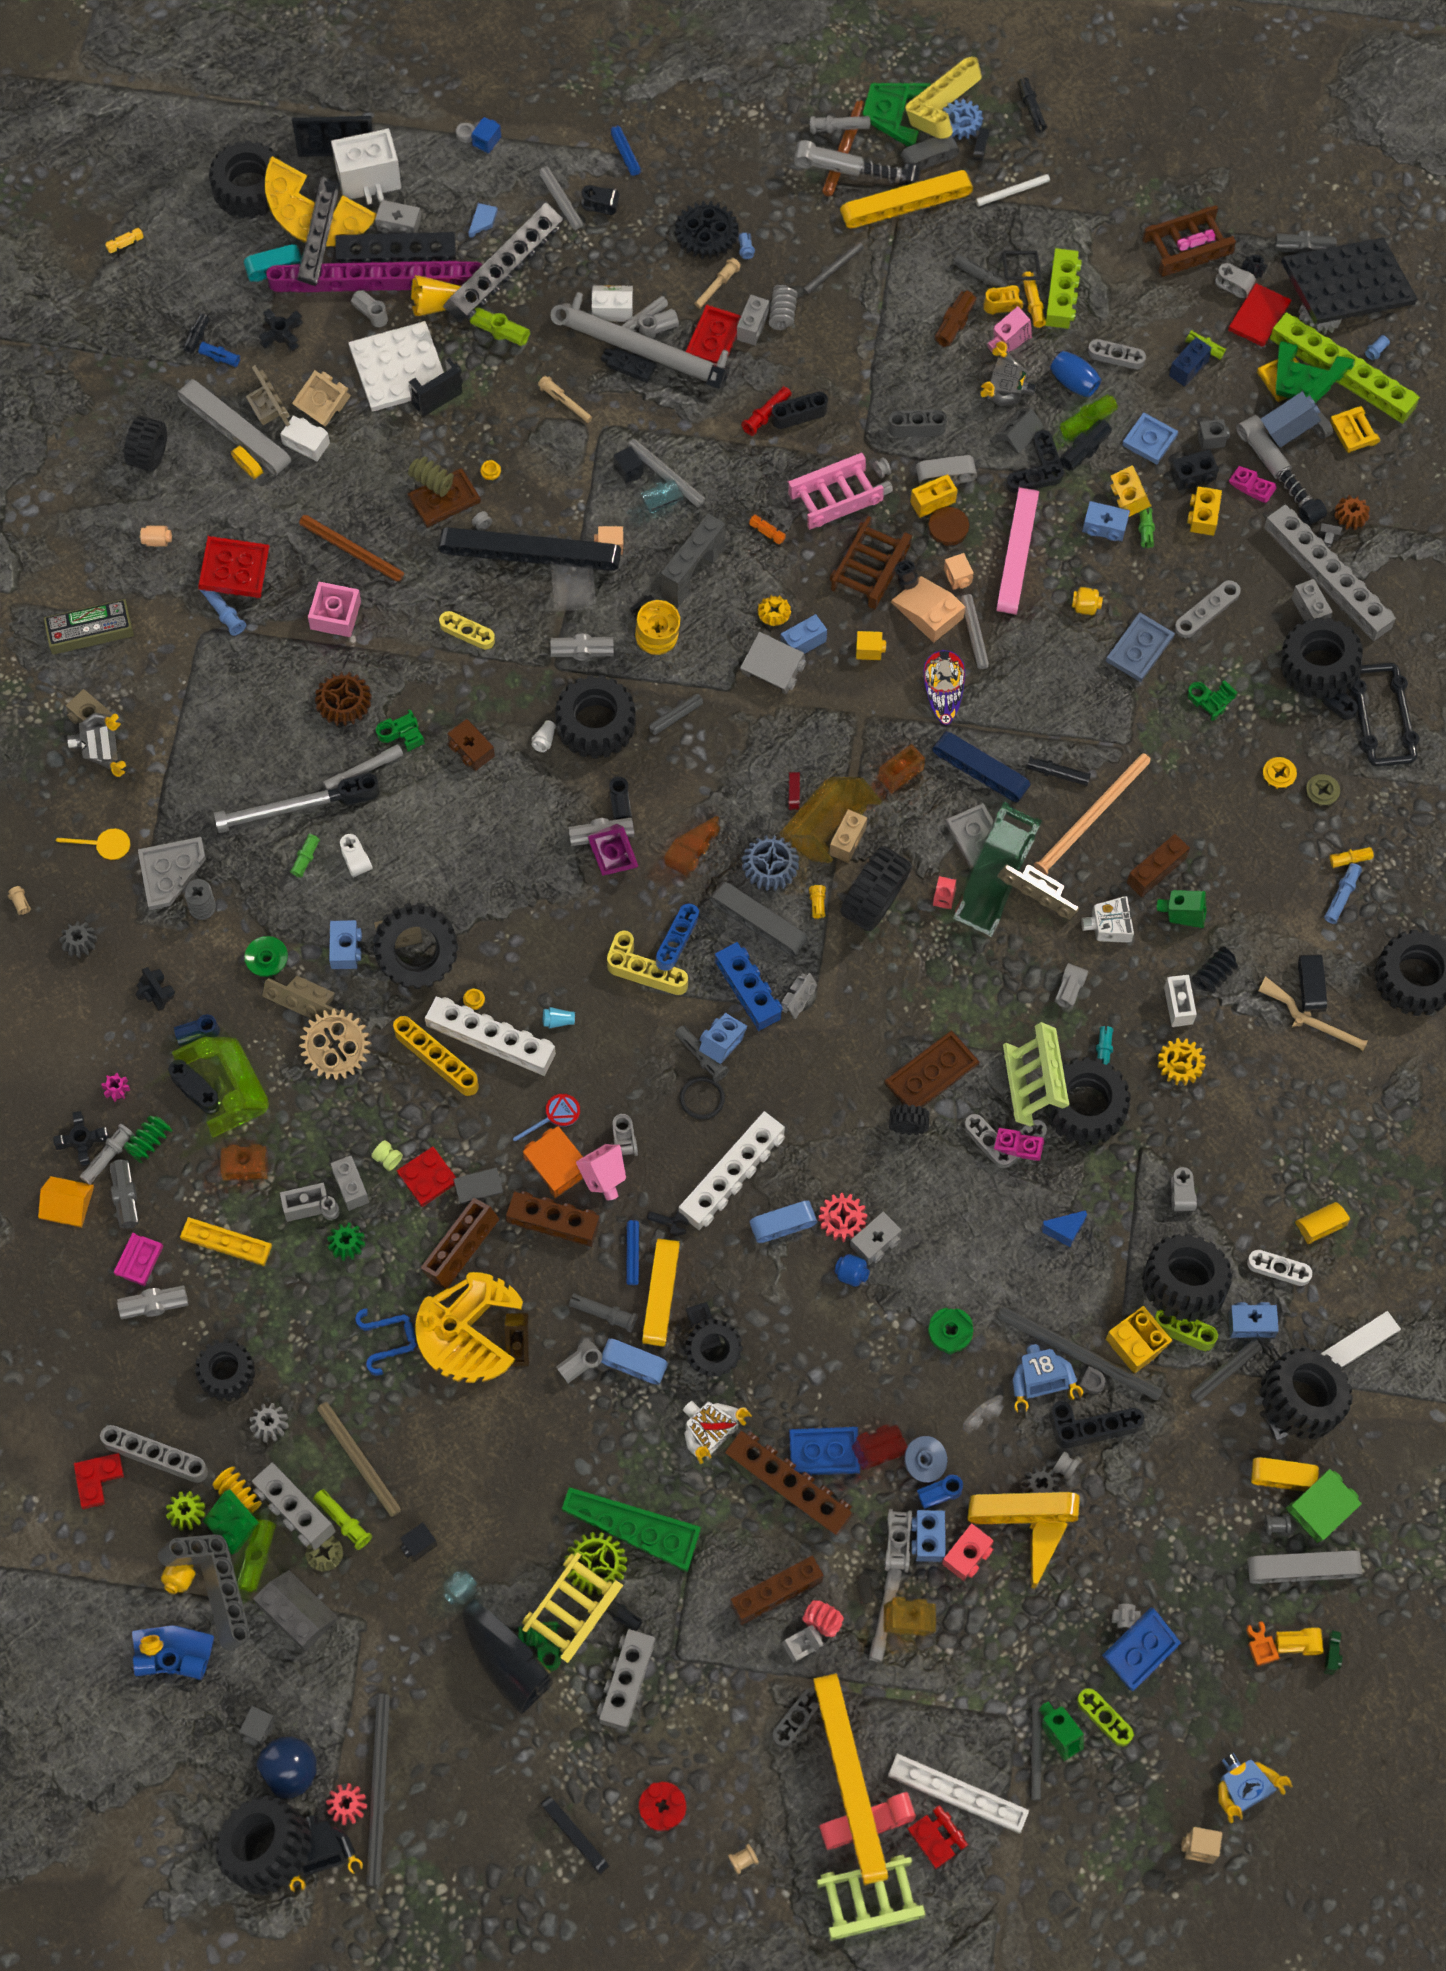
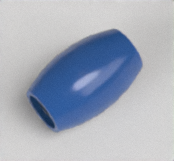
[1050,351,1102,398]

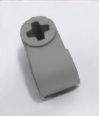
[1215,263,1256,298]
[612,1114,638,1156]
[1171,1167,1197,1212]

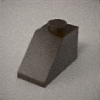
[505,1313,529,1366]

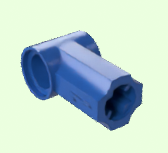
[917,1475,963,1510]

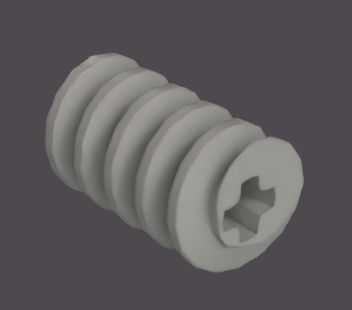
[769,285,798,330]

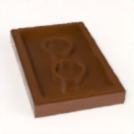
[407,468,481,528]

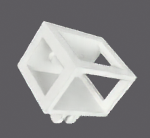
[331,129,401,205]

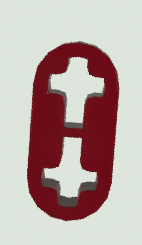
[789,772,800,810]

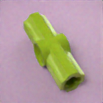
[470,308,530,346]

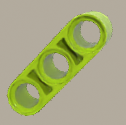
[1154,1309,1218,1351]

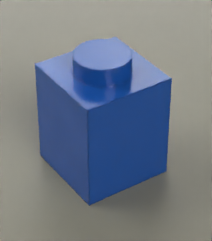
[471,117,501,153]

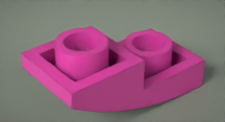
[1229,466,1276,503]
[994,1128,1044,1161]

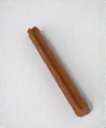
[822,100,865,197]
[299,515,404,582]

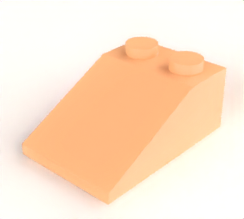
[891,576,965,643]

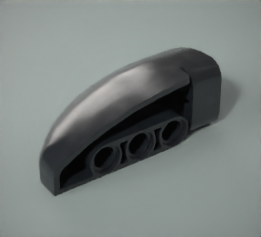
[462,1600,553,1714]

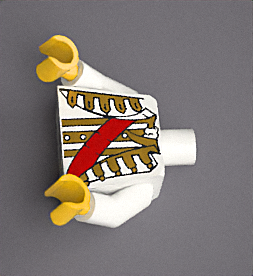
[683,1401,752,1464]

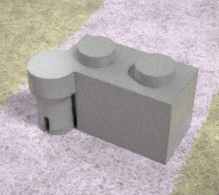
[280,1183,339,1222]

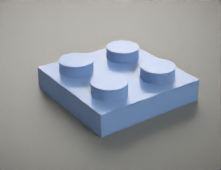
[1122,413,1179,465]

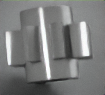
[1112,1604,1141,1631]

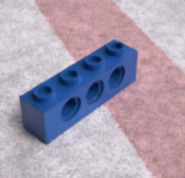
[715,942,783,1031]

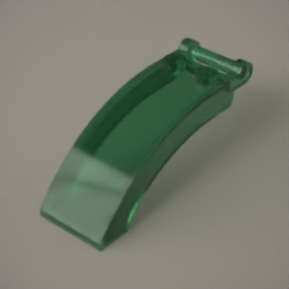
[953,802,1042,937]

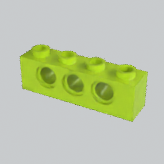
[1045,248,1082,329]

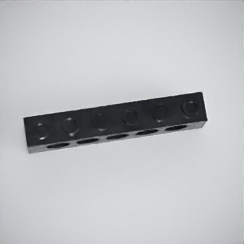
[335,232,456,263]

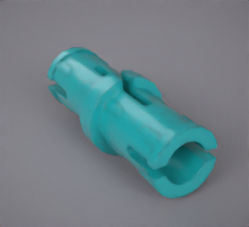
[1096,1026,1114,1065]

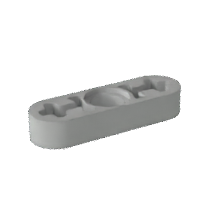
[1088,339,1146,369]

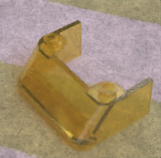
[780,777,882,863]

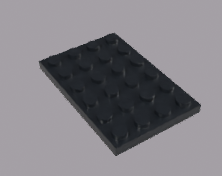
[1281,237,1418,325]

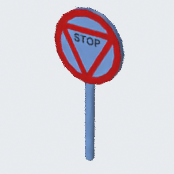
[513,1094,580,1141]

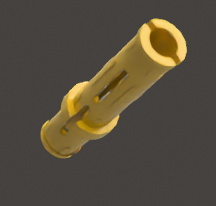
[1022,272,1046,328]

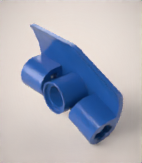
[132,1626,214,1680]

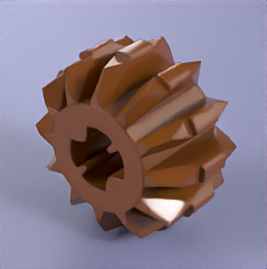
[1335,495,1370,531]

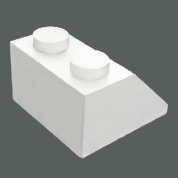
[592,286,633,322]

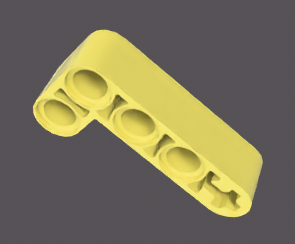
[607,931,688,995]

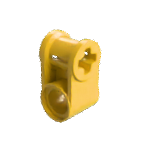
[983,285,1023,314]

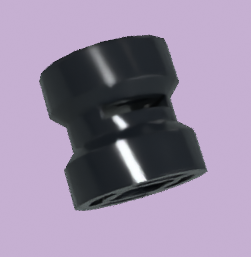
[895,560,919,589]

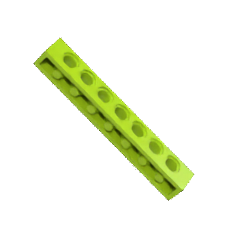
[1270,312,1420,424]

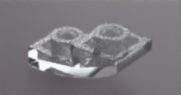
[962,1395,1004,1434]

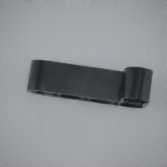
[1050,1401,1145,1448]

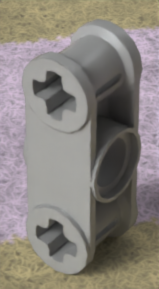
[885,1509,912,1572]

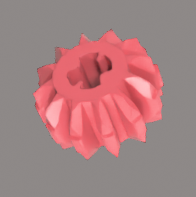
[803,1600,844,1637]
[326,1783,367,1825]

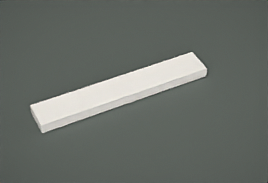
[888,1754,1029,1834]

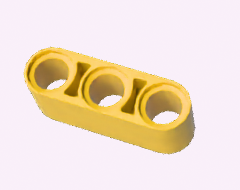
[1251,1458,1319,1492]

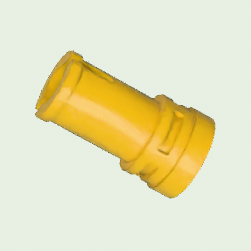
[809,885,826,919]

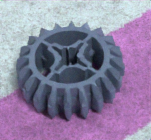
[742,835,799,891]

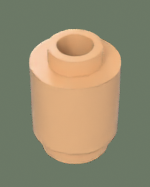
[140,526,172,546]

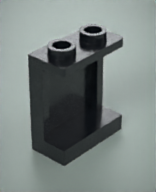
[408,358,463,417]

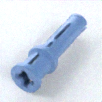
[200,590,246,636]

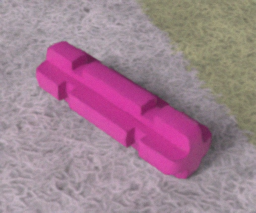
[1177,229,1215,251]

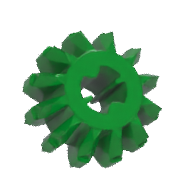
[327,1222,366,1261]

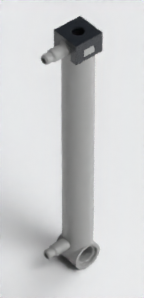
[551,292,730,389]

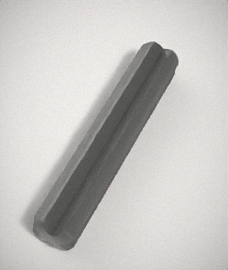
[649,694,703,735]

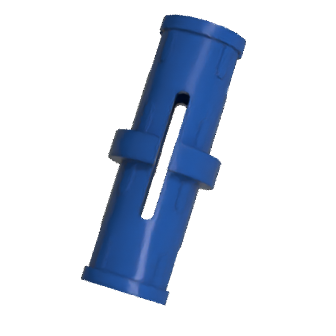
[198,342,240,367]

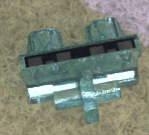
[641,480,683,513]

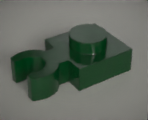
[1324,1631,1343,1675]

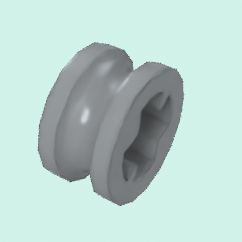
[873,458,891,479]
[472,511,492,531]

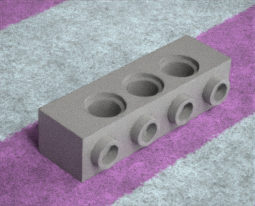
[252,1462,336,1550]
[597,1629,655,1732]

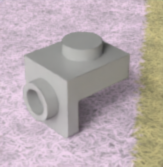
[782,1625,823,1663]

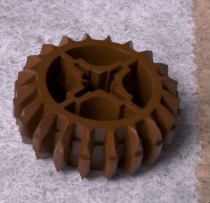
[315,671,372,727]

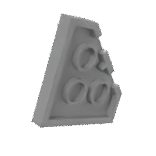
[138,837,206,910]

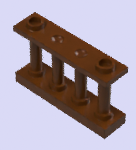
[1142,205,1236,277]
[829,516,912,609]

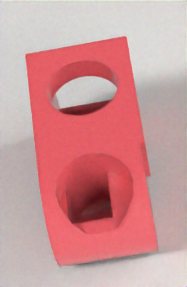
[933,876,956,910]

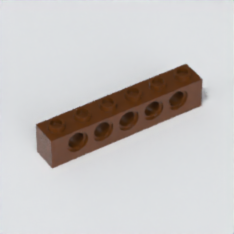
[725,1431,854,1536]

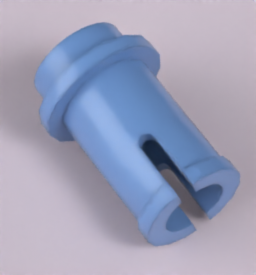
[738,233,755,259]
[1365,335,1390,360]

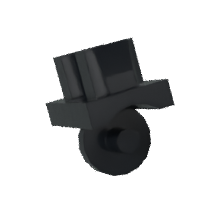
[135,967,175,1011]

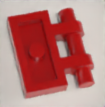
[907,1805,968,1870]

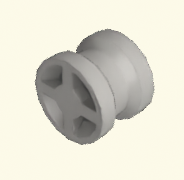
[1053,1452,1080,1481]

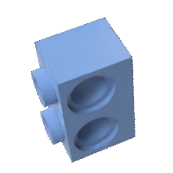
[699,1013,747,1064]
[912,1510,945,1562]

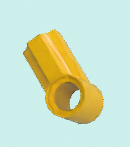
[1275,1628,1324,1656]

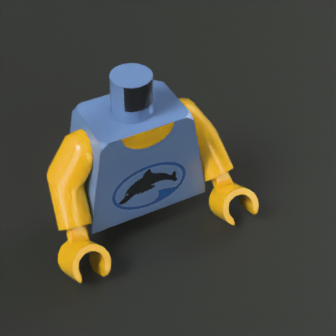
[1218,1753,1293,1823]

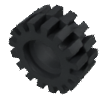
[889,1104,930,1135]

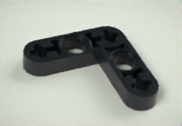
[1006,430,1064,493]

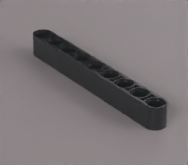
[438,528,622,571]

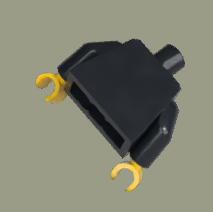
[290,1816,363,1892]

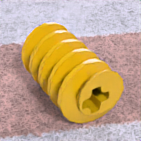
[213,1467,262,1513]

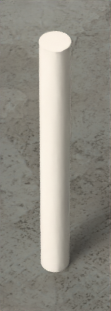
[975,174,1050,207]

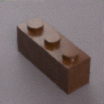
[1127,834,1190,898]

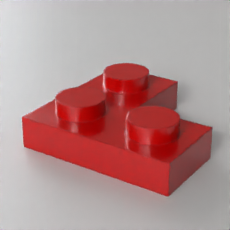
[74,1453,124,1509]

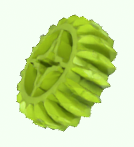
[565,1532,627,1595]

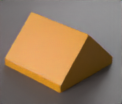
[38,1176,94,1228]

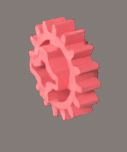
[819,1193,867,1242]

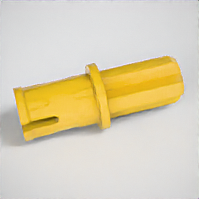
[1330,847,1374,868]

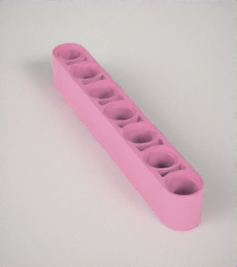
[996,488,1039,615]

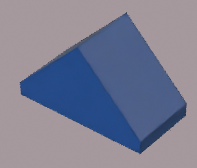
[1041,1210,1087,1247]

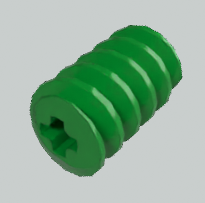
[124,1116,173,1164]

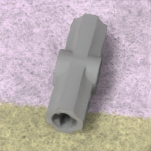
[551,633,614,661]
[568,818,634,846]
[117,1285,188,1320]

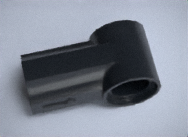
[609,776,632,820]

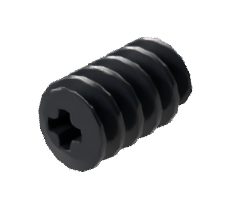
[1192,946,1238,993]

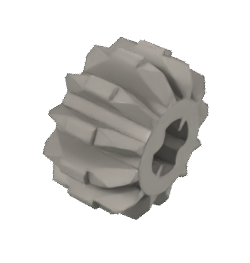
[249,1403,289,1442]

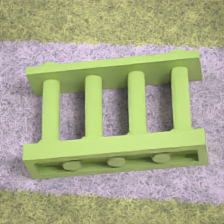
[1003,1022,1069,1127]
[817,1855,925,1941]

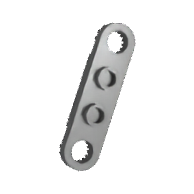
[1175,581,1240,639]

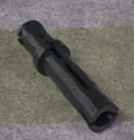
[1017,77,1047,132]
[1026,756,1091,786]

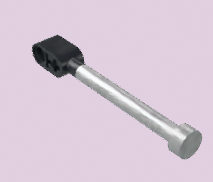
[214,773,380,833]

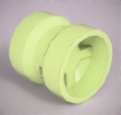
[372,1140,403,1171]

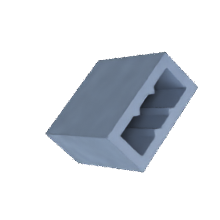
[1261,392,1321,448]

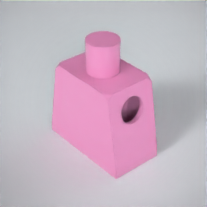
[576,1144,626,1201]

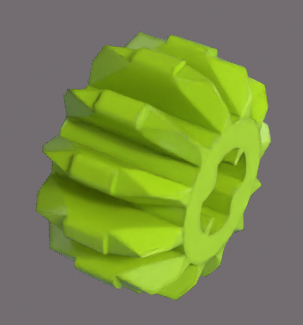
[166,1491,206,1531]

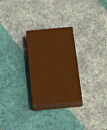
[884,1030,980,1108]

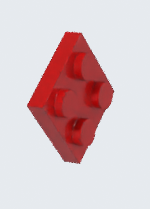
[397,1146,456,1207]

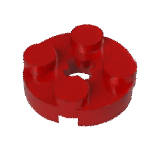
[639,1782,686,1832]

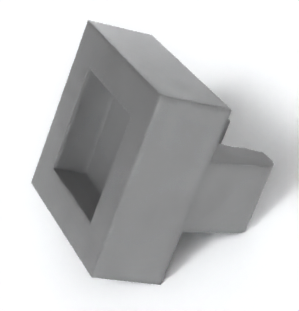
[1318,523,1342,548]

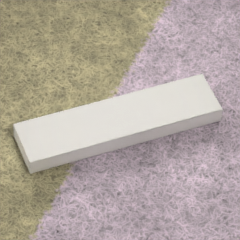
[1321,1311,1401,1369]

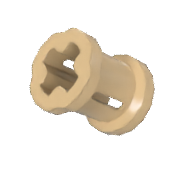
[728,1844,759,1874]

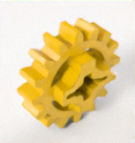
[1158,1038,1206,1086]

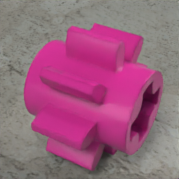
[101,1073,130,1102]

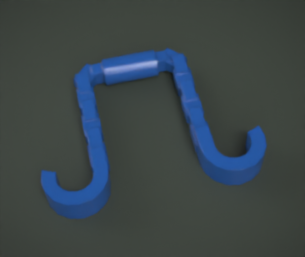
[356,1309,417,1376]

